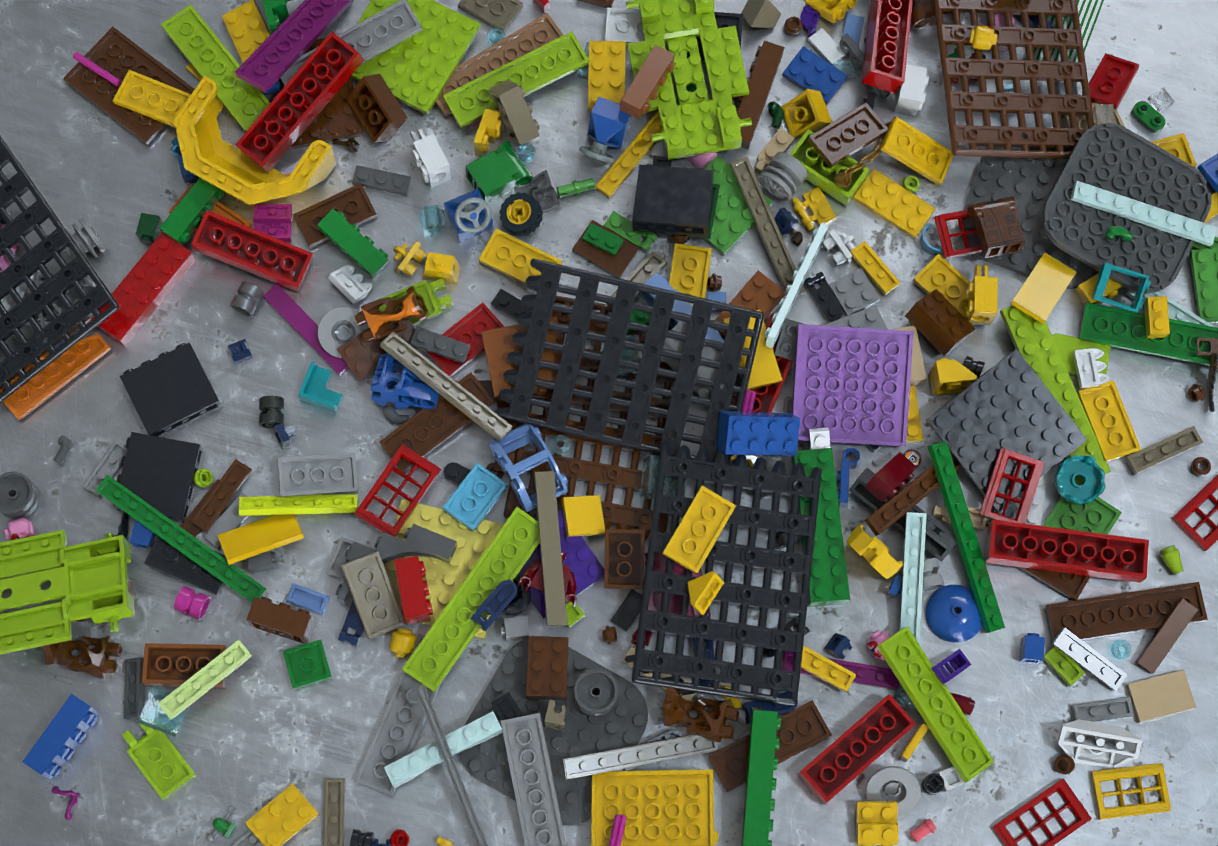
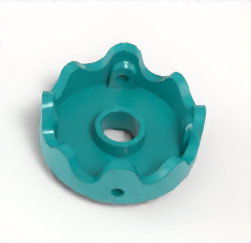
[1055,456,1106,504]

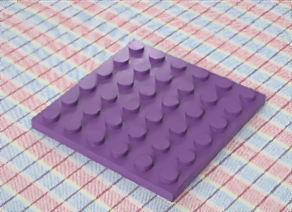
[792,324,914,446]

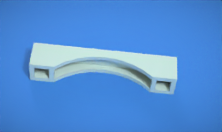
[384,711,503,788]

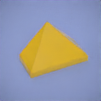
[688,571,724,615]

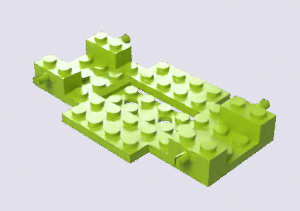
[626,0,752,160]
[0,529,135,655]

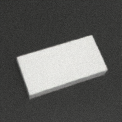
[808,28,846,65]

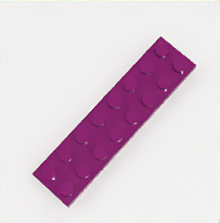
[235,0,354,93]

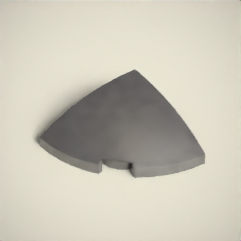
[527,170,561,213]

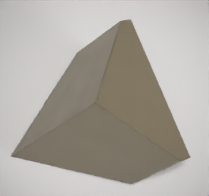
[741,0,781,30]

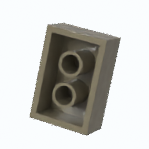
[489,79,540,146]

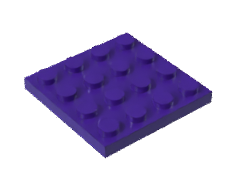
[516,510,605,619]

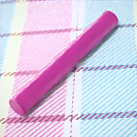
[73,52,121,87]

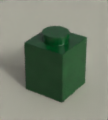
[136,213,163,244]

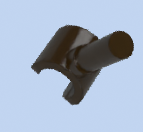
[333,138,360,153]
[790,229,803,246]

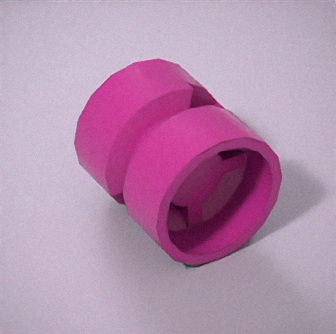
[174,586,210,620]

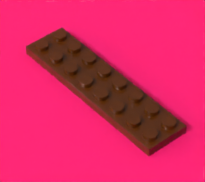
[1045,582,1208,640]

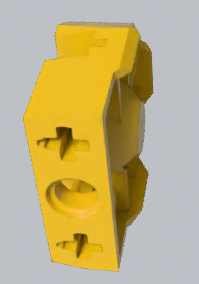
[846,525,903,579]

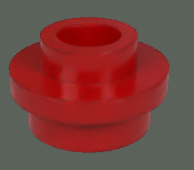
[390,829,409,846]

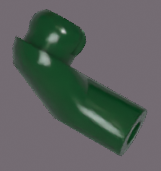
[767,101,784,129]

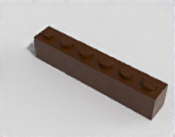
[736,40,785,150]

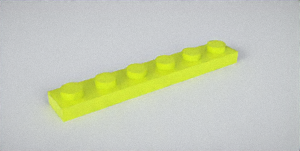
[239,494,358,516]

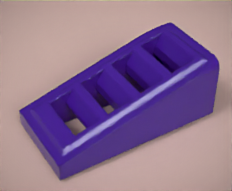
[931,649,972,685]

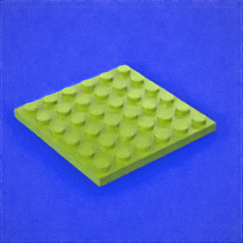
[351,0,481,115]

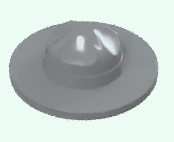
[318,307,369,358]
[866,766,921,817]

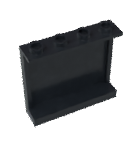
[632,164,714,236]
[120,342,222,437]
[113,432,203,523]

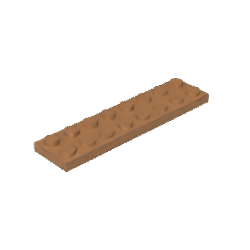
[435,13,563,117]

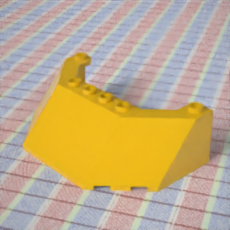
[174,76,336,205]

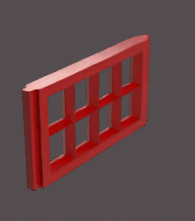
[934,208,1025,259]
[355,444,441,537]
[992,778,1092,846]

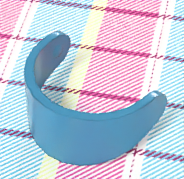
[920,224,943,256]

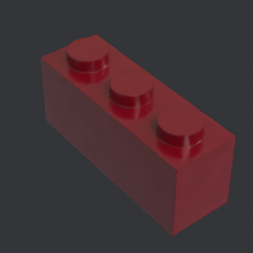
[865,452,917,502]

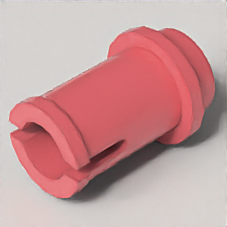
[910,818,937,843]

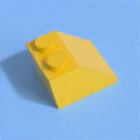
[781,89,832,139]
[928,358,977,396]

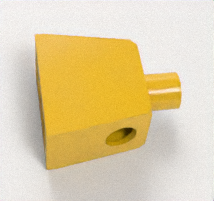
[422,252,460,285]

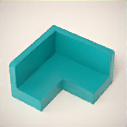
[298,361,343,413]

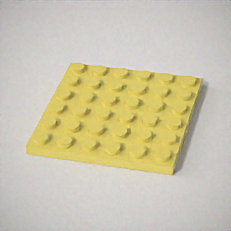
[384,499,504,640]

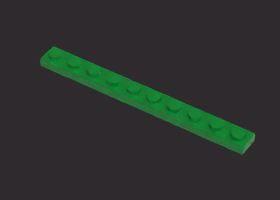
[927,441,1005,633]
[96,475,267,604]

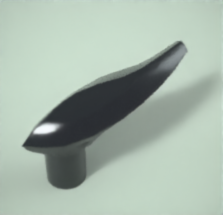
[113,511,128,539]

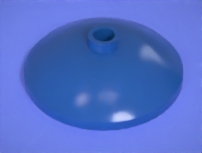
[925,585,983,643]

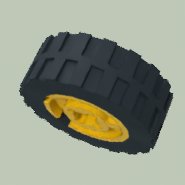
[500,192,543,236]

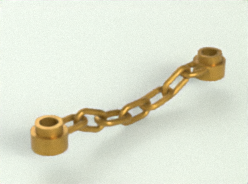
[835,121,891,188]

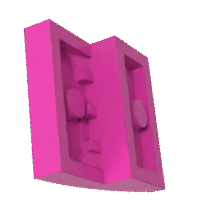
[253,204,292,243]

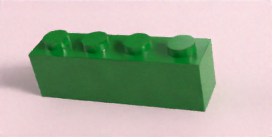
[159,178,226,245]
[317,209,389,279]

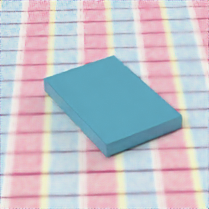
[442,463,508,532]

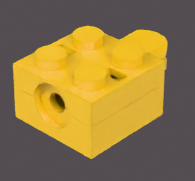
[965,264,998,326]

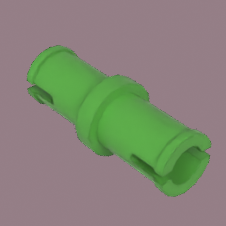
[556,178,595,198]

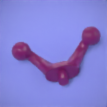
[52,786,80,820]

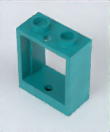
[1091,262,1151,313]

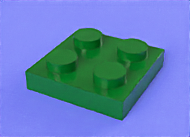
[283,639,332,690]

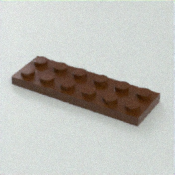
[380,372,495,473]
[708,700,832,792]

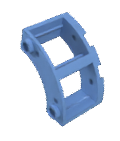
[488,424,568,512]

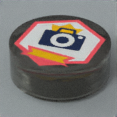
[903,449,922,467]

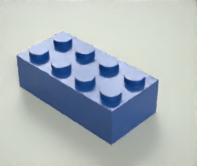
[716,411,801,456]
[22,693,99,780]

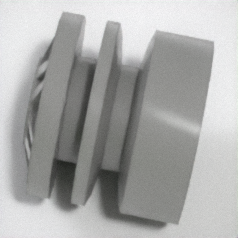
[758,152,808,201]
[65,218,105,260]

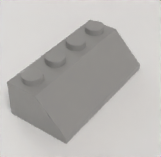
[661,321,726,399]

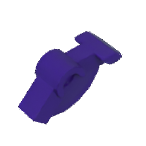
[800,4,819,37]

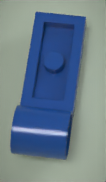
[837,447,860,507]

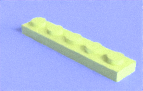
[158,640,252,720]

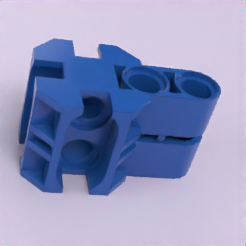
[371,353,440,409]

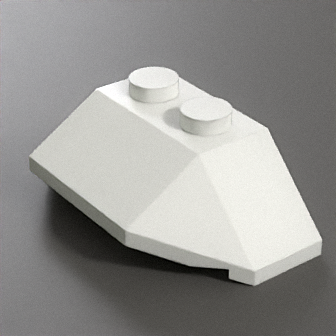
[1058,719,1142,769]

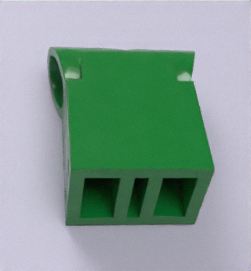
[466,141,533,204]

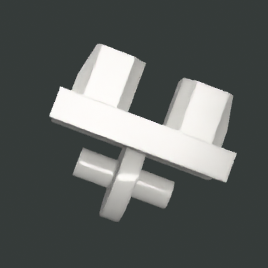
[822,229,855,265]

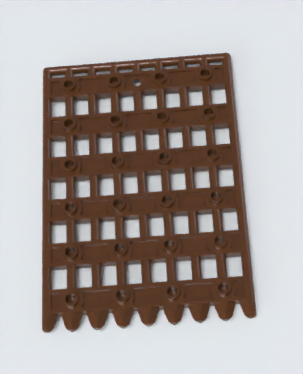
[934,0,1095,159]
[503,295,681,540]

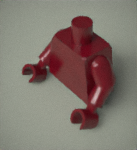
[517,552,577,607]

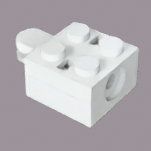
[410,128,451,188]

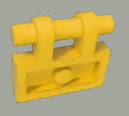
[791,187,837,232]

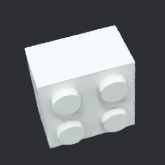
[894,64,929,117]

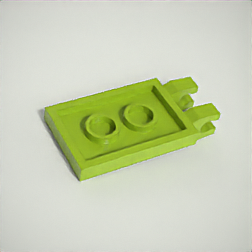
[379,278,453,326]
[1052,333,1111,376]
[122,718,196,800]

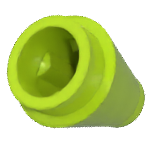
[1160,545,1184,575]

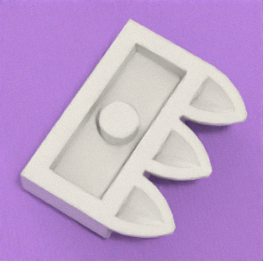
[328,265,372,304]
[1073,348,1109,389]

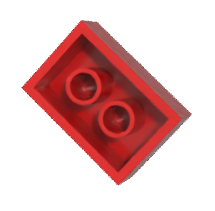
[394,556,433,625]

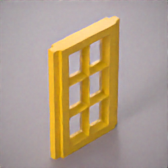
[1091,763,1171,820]

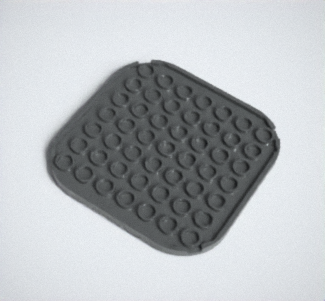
[1042,123,1212,294]
[959,134,1099,289]
[460,638,648,826]

